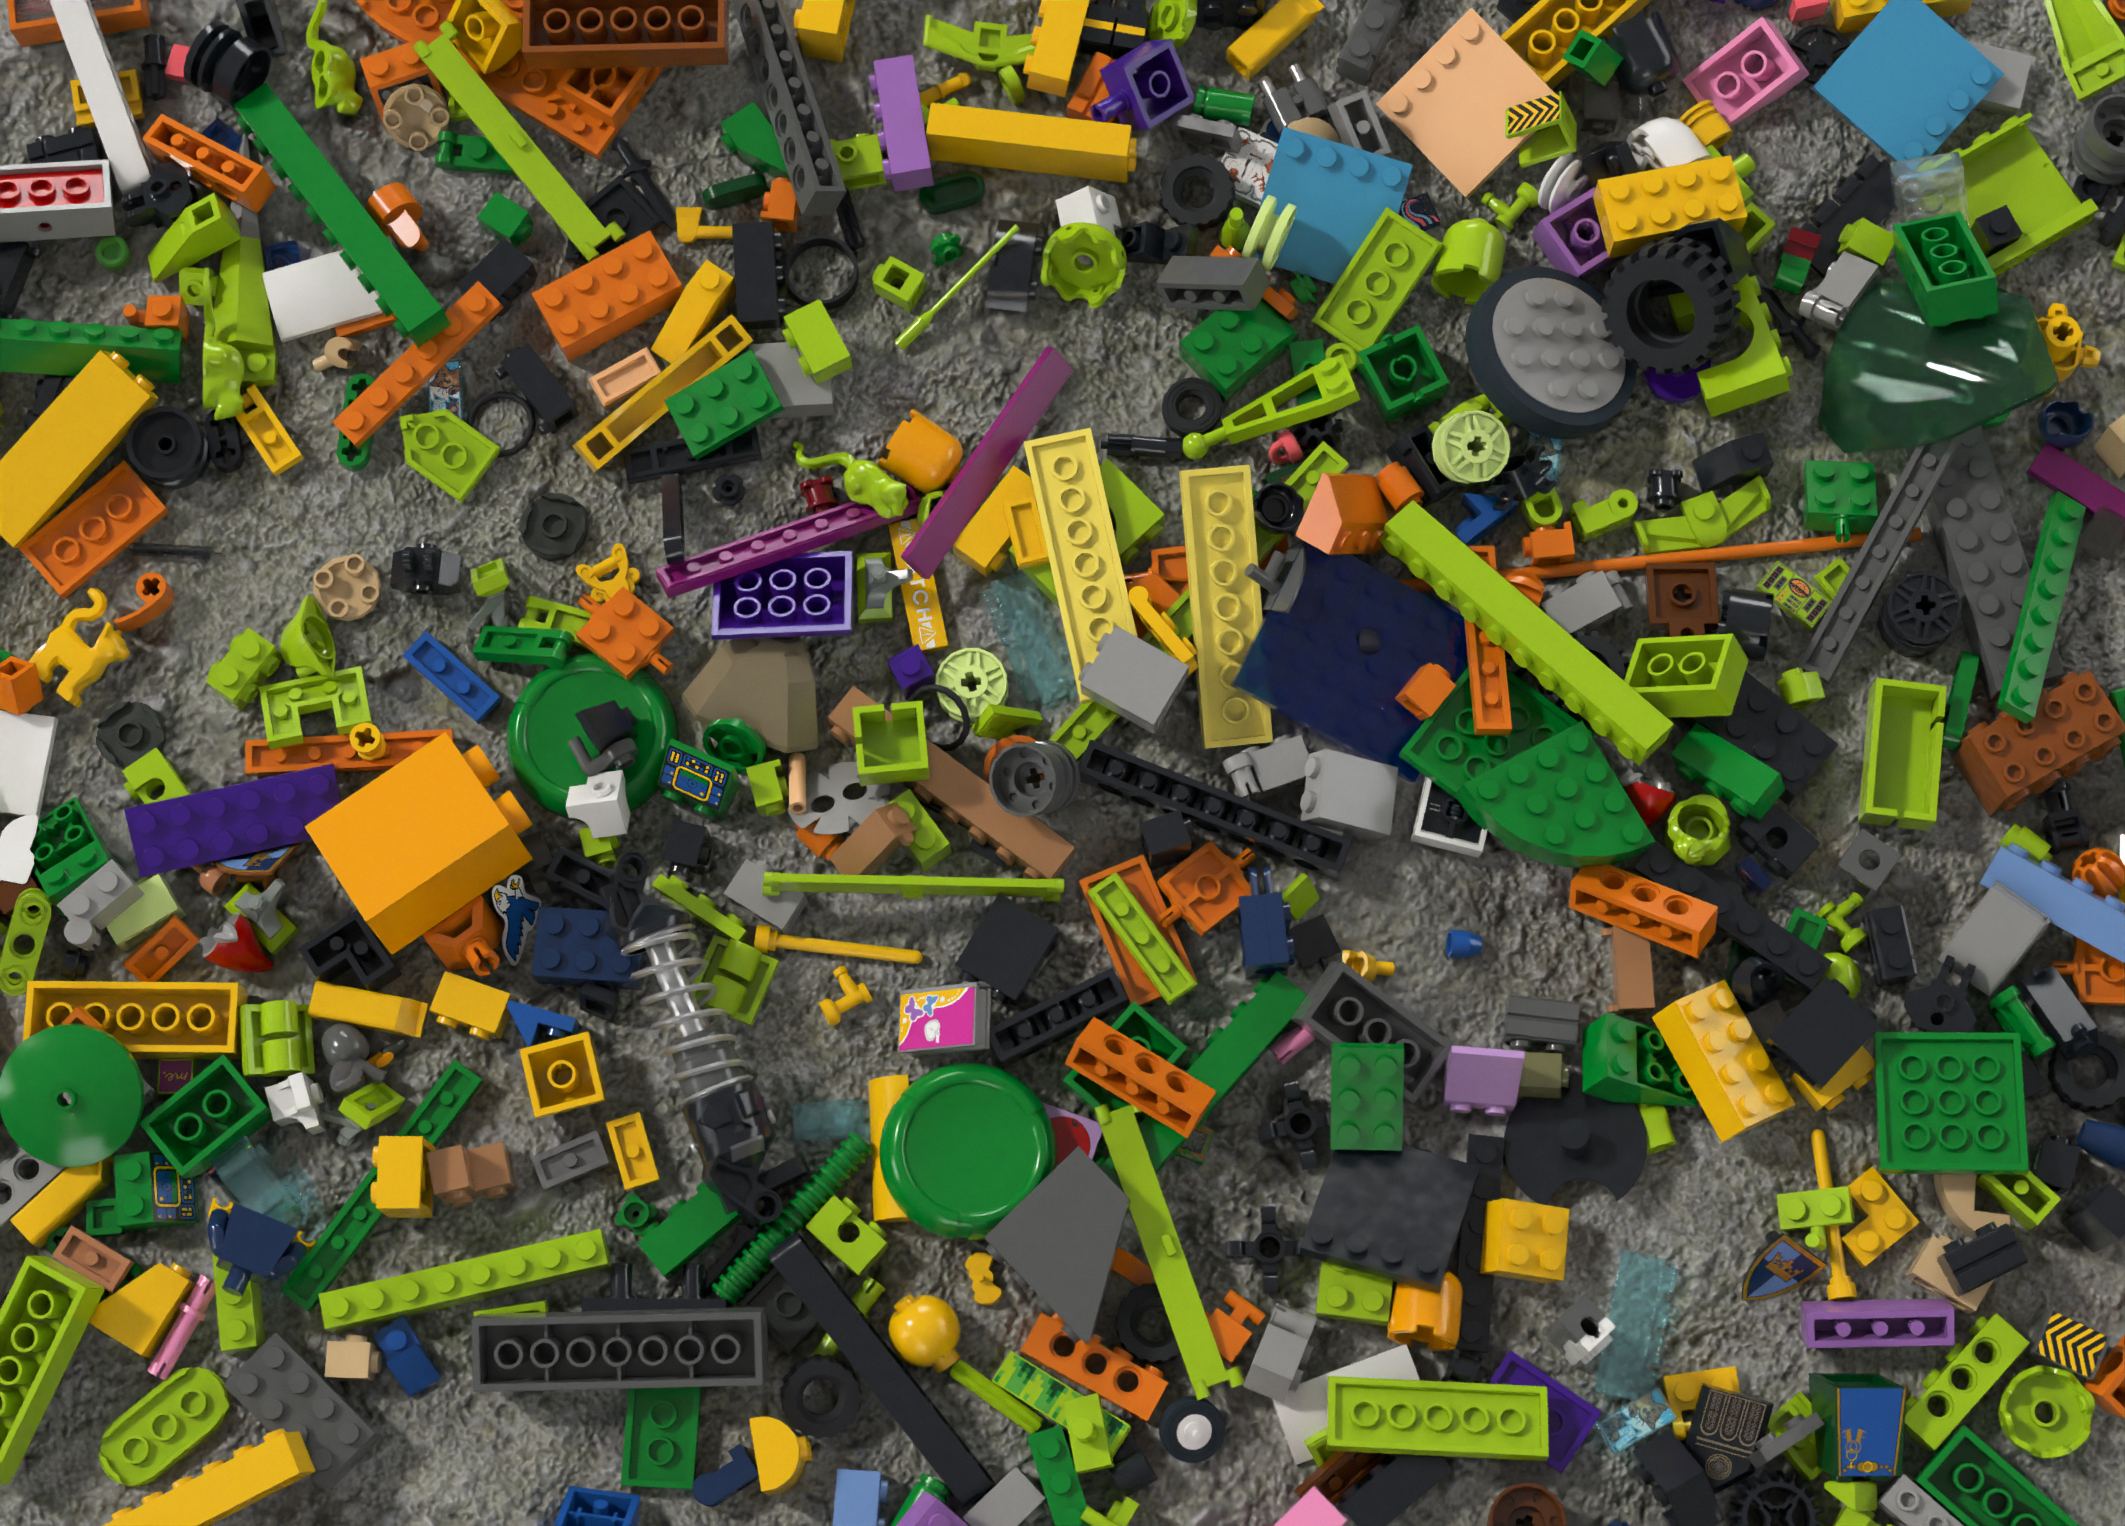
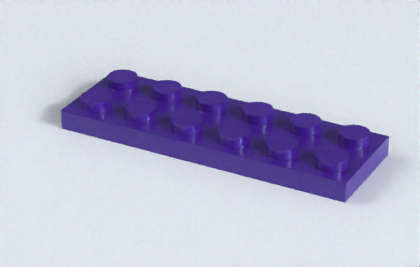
[124,763,342,877]

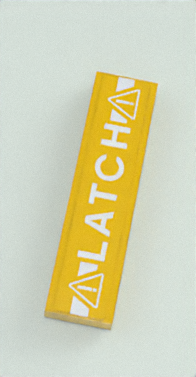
[888,518,949,654]

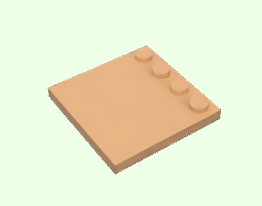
[1376,7,1555,199]

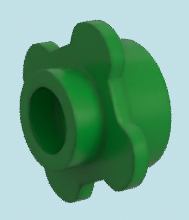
[930,232,964,266]
[1289,271,1318,305]
[615,1194,658,1236]

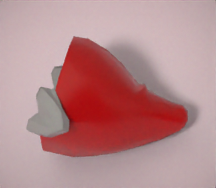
[1619,768,1677,829]
[199,912,274,973]

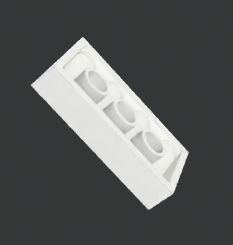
[262,235,399,343]
[1270,1344,1420,1465]

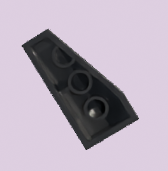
[1607,218,1753,298]

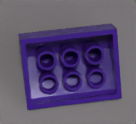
[711,551,856,640]

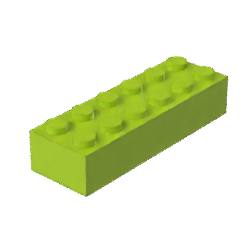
[0,1256,105,1485]

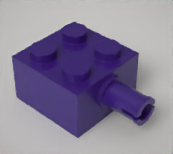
[1090,39,1195,131]

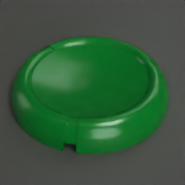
[507,653,679,822]
[879,1063,1057,1241]

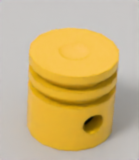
[1679,99,1734,150]

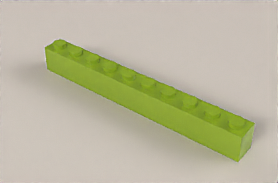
[1380,500,1674,766]

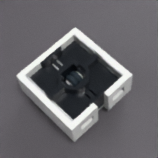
[1411,776,1487,858]

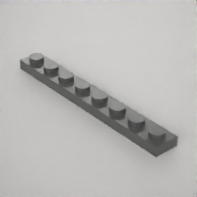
[1797,423,1962,684]

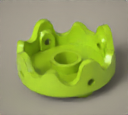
[1041,222,1127,308]
[1998,1365,2095,1459]

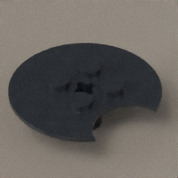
[1504,1075,1648,1205]

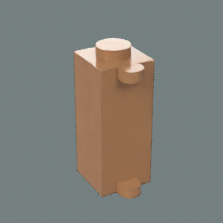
[829,802,917,875]
[1600,925,1655,1016]

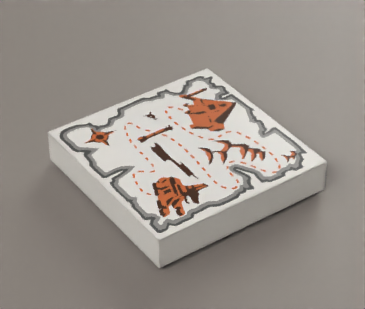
[1210,126,1278,209]

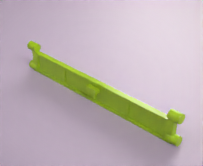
[413,20,626,262]
[762,872,1064,902]
[1094,1104,1245,1400]

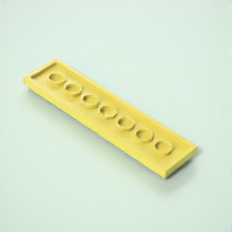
[1024,428,1137,704]
[1179,465,1273,749]

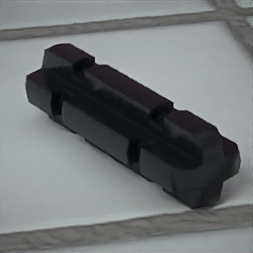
[836,187,864,251]

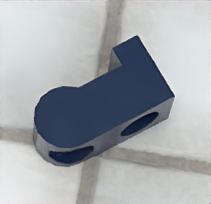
[692,1443,759,1507]

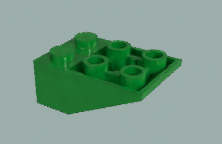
[30,796,117,922]
[1582,1013,1697,1107]

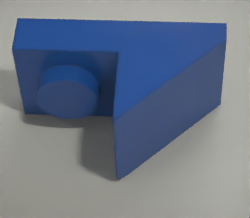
[1455,494,1517,546]
[507,1000,581,1047]
[373,1316,442,1397]

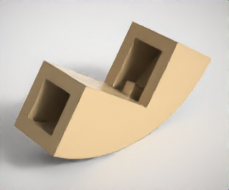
[1934,1174,2010,1239]

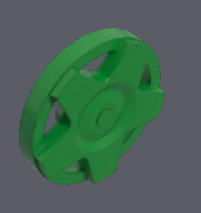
[702,717,767,773]

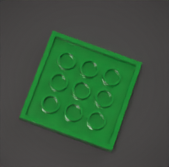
[1399,666,1593,800]
[1873,1032,2029,1175]

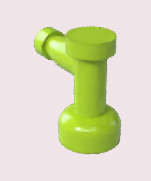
[1481,182,1539,233]
[1816,892,1868,954]

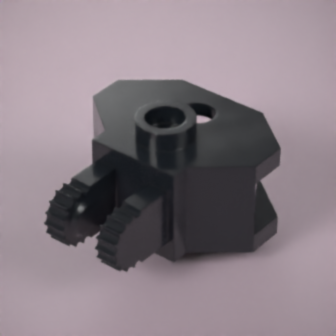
[121,161,199,229]
[390,543,463,595]
[1903,955,1977,1033]

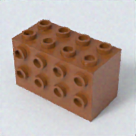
[1952,670,2125,817]

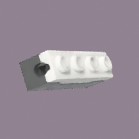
[1543,1294,1616,1366]

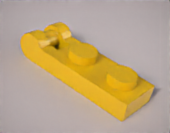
[235,384,304,477]
[1128,586,1198,675]

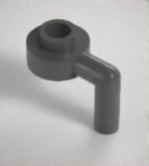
[568,736,639,776]

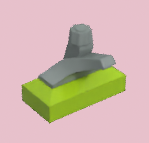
[857,552,913,623]
[467,557,510,630]
[224,878,300,956]
[320,1081,406,1147]

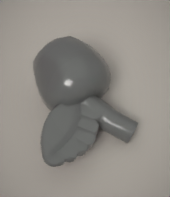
[321,1022,387,1093]

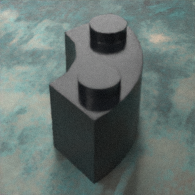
[986,219,1044,312]

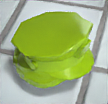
[1664,794,1731,865]

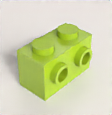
[205,627,283,711]

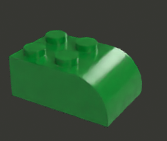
[1179,298,1299,403]
[1063,1001,1187,1115]
[139,1054,272,1179]

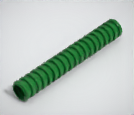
[712,1132,874,1307]

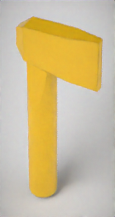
[676,207,777,243]

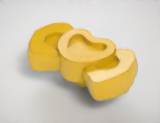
[964,1252,1003,1305]

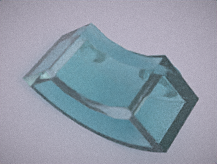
[211,1135,306,1226]

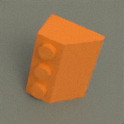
[1295,473,1389,555]

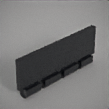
[1800,155,1914,278]

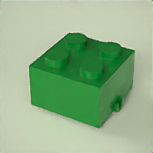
[1356,324,1450,424]

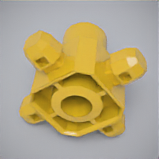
[2002,303,2101,397]

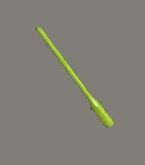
[894,224,1020,351]

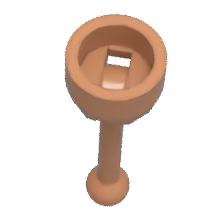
[189,864,230,896]

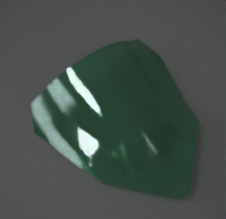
[1817,272,2058,454]

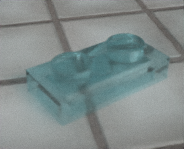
[792,1099,866,1141]

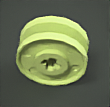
[1241,195,1297,272]
[1432,410,1511,484]
[935,648,1009,725]

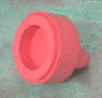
[1268,429,1304,465]

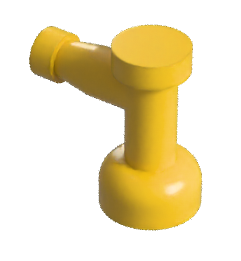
[818,966,873,1027]

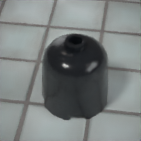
[1600,11,1680,97]

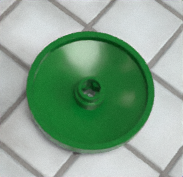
[0,1023,145,1167]

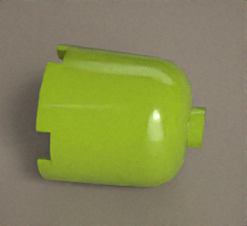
[1431,218,1506,305]

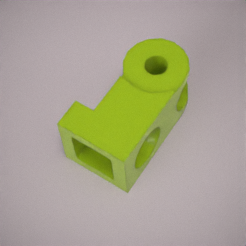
[1568,489,1638,544]

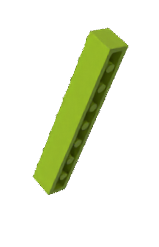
[318,1229,612,1334]

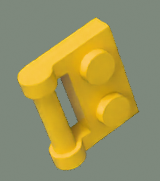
[1662,1366,1740,1441]

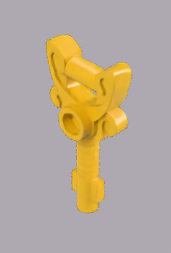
[575,543,641,604]

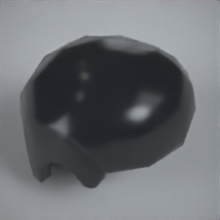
[1253,482,1304,535]

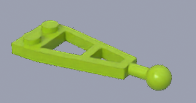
[1182,354,1361,460]

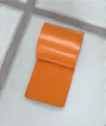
[113,572,175,633]

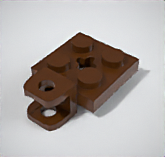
[1644,563,1720,637]

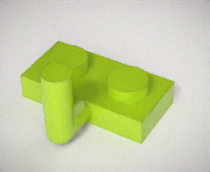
[1776,1186,1855,1252]
[1080,1497,1139,1526]

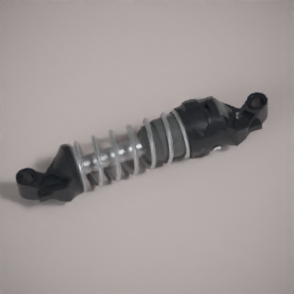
[599,851,783,1227]

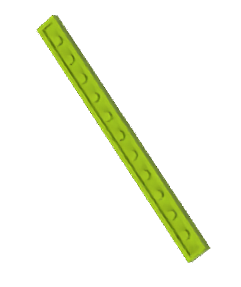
[1049,441,1349,763]

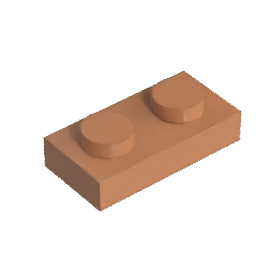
[52,1225,134,1293]

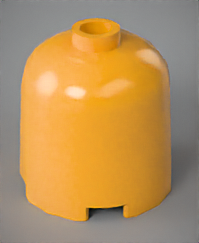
[878,409,963,494]
[1387,1271,1463,1351]

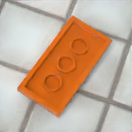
[18,461,169,599]
[1079,855,1198,1007]

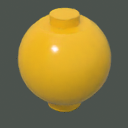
[888,1294,960,1373]

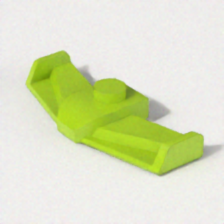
[923,14,1035,72]
[1632,475,1771,555]

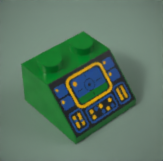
[657,738,741,820]
[114,1151,199,1232]

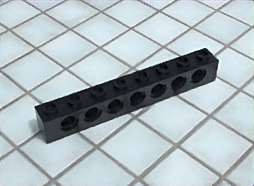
[1079,739,1352,881]

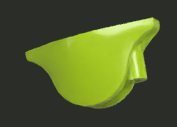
[280,595,336,678]

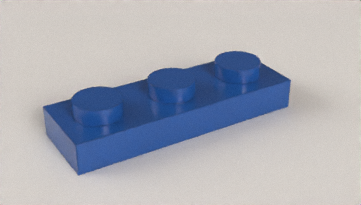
[402,631,502,725]

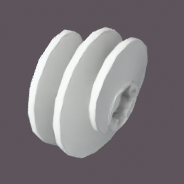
[1538,153,1591,214]

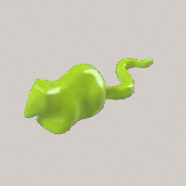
[306,0,363,116]
[203,268,244,420]
[793,441,909,519]

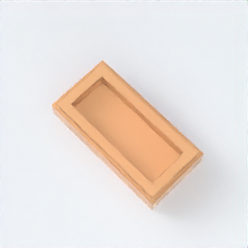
[588,347,661,410]

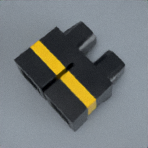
[1080,0,1148,59]

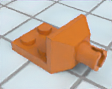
[422,895,504,976]

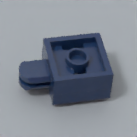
[1237,866,1295,980]

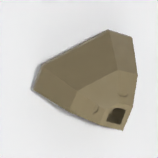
[682,636,819,753]

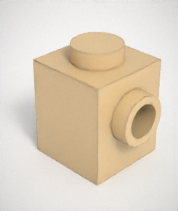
[324,1335,382,1382]

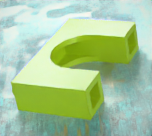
[1667,273,1793,418]
[1008,458,1165,609]

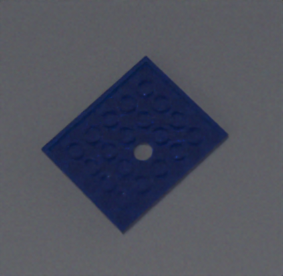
[1230,541,1468,783]

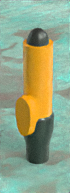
[361,1037,409,1081]

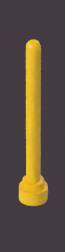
[754,925,923,964]
[1811,1129,1857,1301]

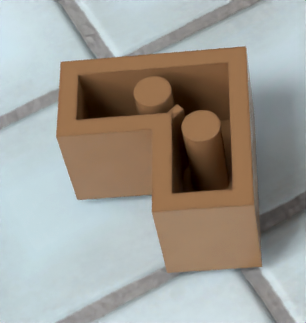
[426,1142,516,1208]

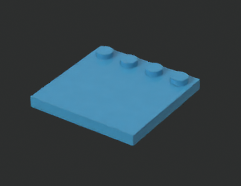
[1812,0,2005,177]
[1254,127,1413,284]

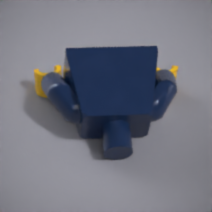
[207,1198,317,1297]

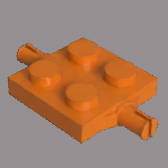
[576,586,675,681]
[1157,840,1256,937]
[2050,935,2125,1006]

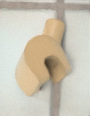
[312,337,362,372]

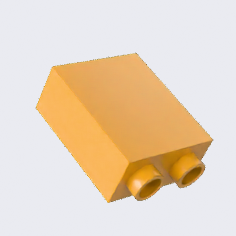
[305,732,533,955]

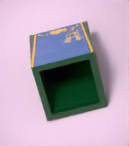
[1809,1373,1906,1482]

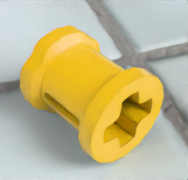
[349,722,387,761]

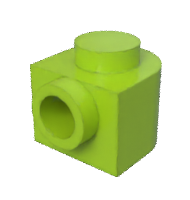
[179,267,219,306]
[1520,487,1563,530]
[1777,668,1825,710]
[579,827,620,868]

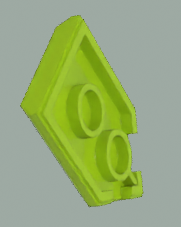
[399,409,501,503]

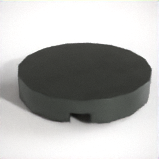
[520,493,589,560]
[96,701,166,769]

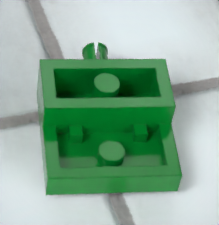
[1803,460,1878,543]

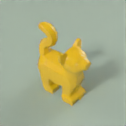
[29,588,130,708]

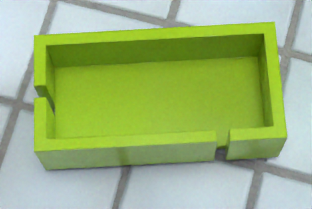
[1858,678,1947,831]

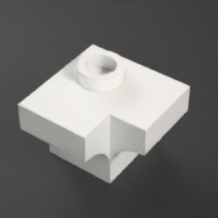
[1055,186,1122,236]
[566,770,630,838]
[265,1072,326,1135]

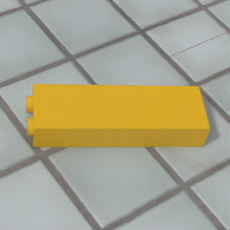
[926,102,1137,183]
[0,350,160,548]

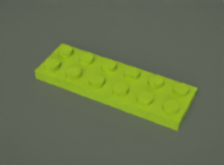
[1327,1376,1549,1461]

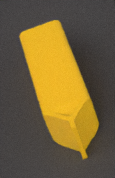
[1226,0,1325,81]
[308,981,428,1038]
[10,1155,114,1248]

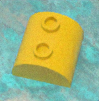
[447,0,523,74]
[519,1031,607,1119]
[749,1417,813,1496]

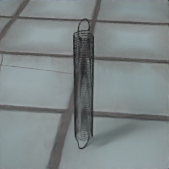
[126,542,221,560]

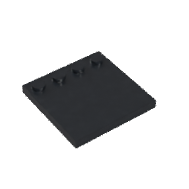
[1300,1145,1480,1294]

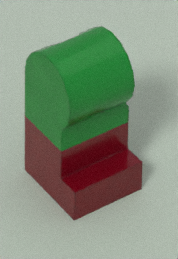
[1773,227,1821,295]

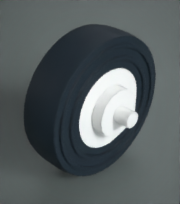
[1159,1396,1225,1463]

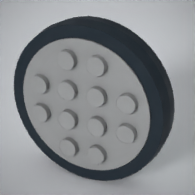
[1465,267,1637,439]

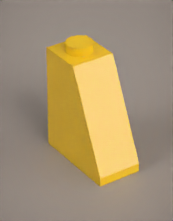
[89,1262,196,1359]

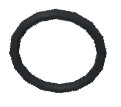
[466,391,536,458]
[908,684,970,752]

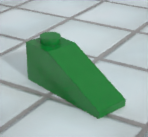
[720,101,790,179]

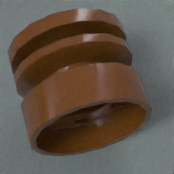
[1487,1482,1567,1526]

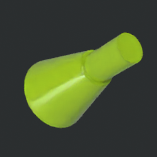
[1219,207,1251,250]

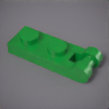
[434,131,517,176]
[473,626,575,670]

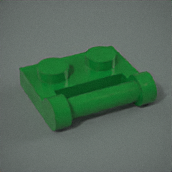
[1985,985,2056,1061]

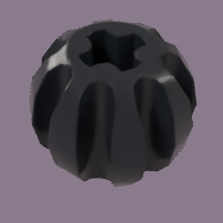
[1292,411,1343,450]

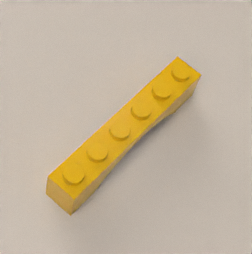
[572,314,753,472]

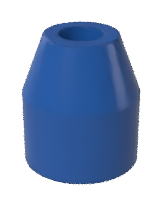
[1446,930,1482,958]

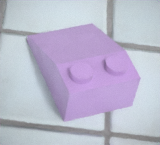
[1441,1045,1525,1116]

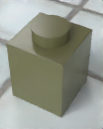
[1518,1052,1569,1098]

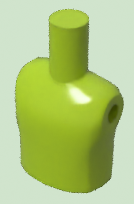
[1635,1103,1677,1155]

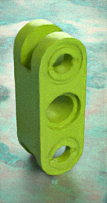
[0,888,52,996]

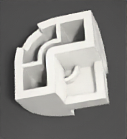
[1627,117,1711,172]

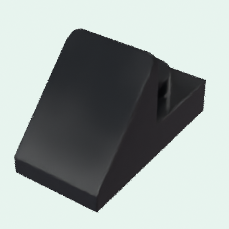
[1582,141,1640,188]

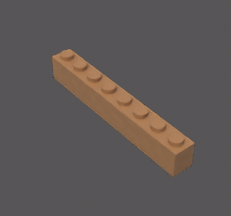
[828,686,1075,879]

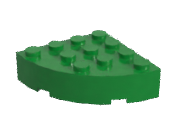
[1455,721,1655,867]

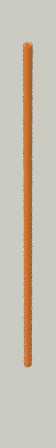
[1293,527,1922,605]

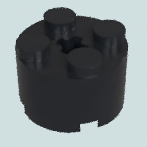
[1717,588,1774,662]

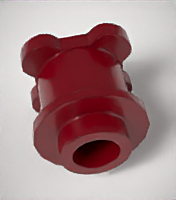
[800,476,839,516]

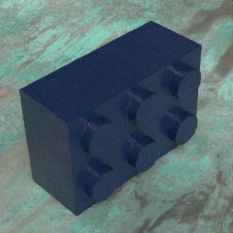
[532,906,646,990]

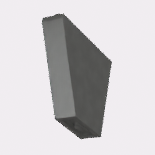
[984,1146,1131,1344]

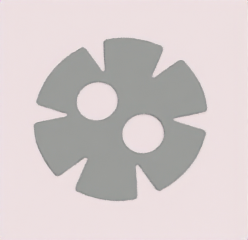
[788,762,890,834]

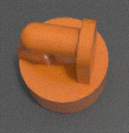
[364,182,429,252]

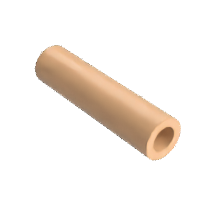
[788,752,807,814]

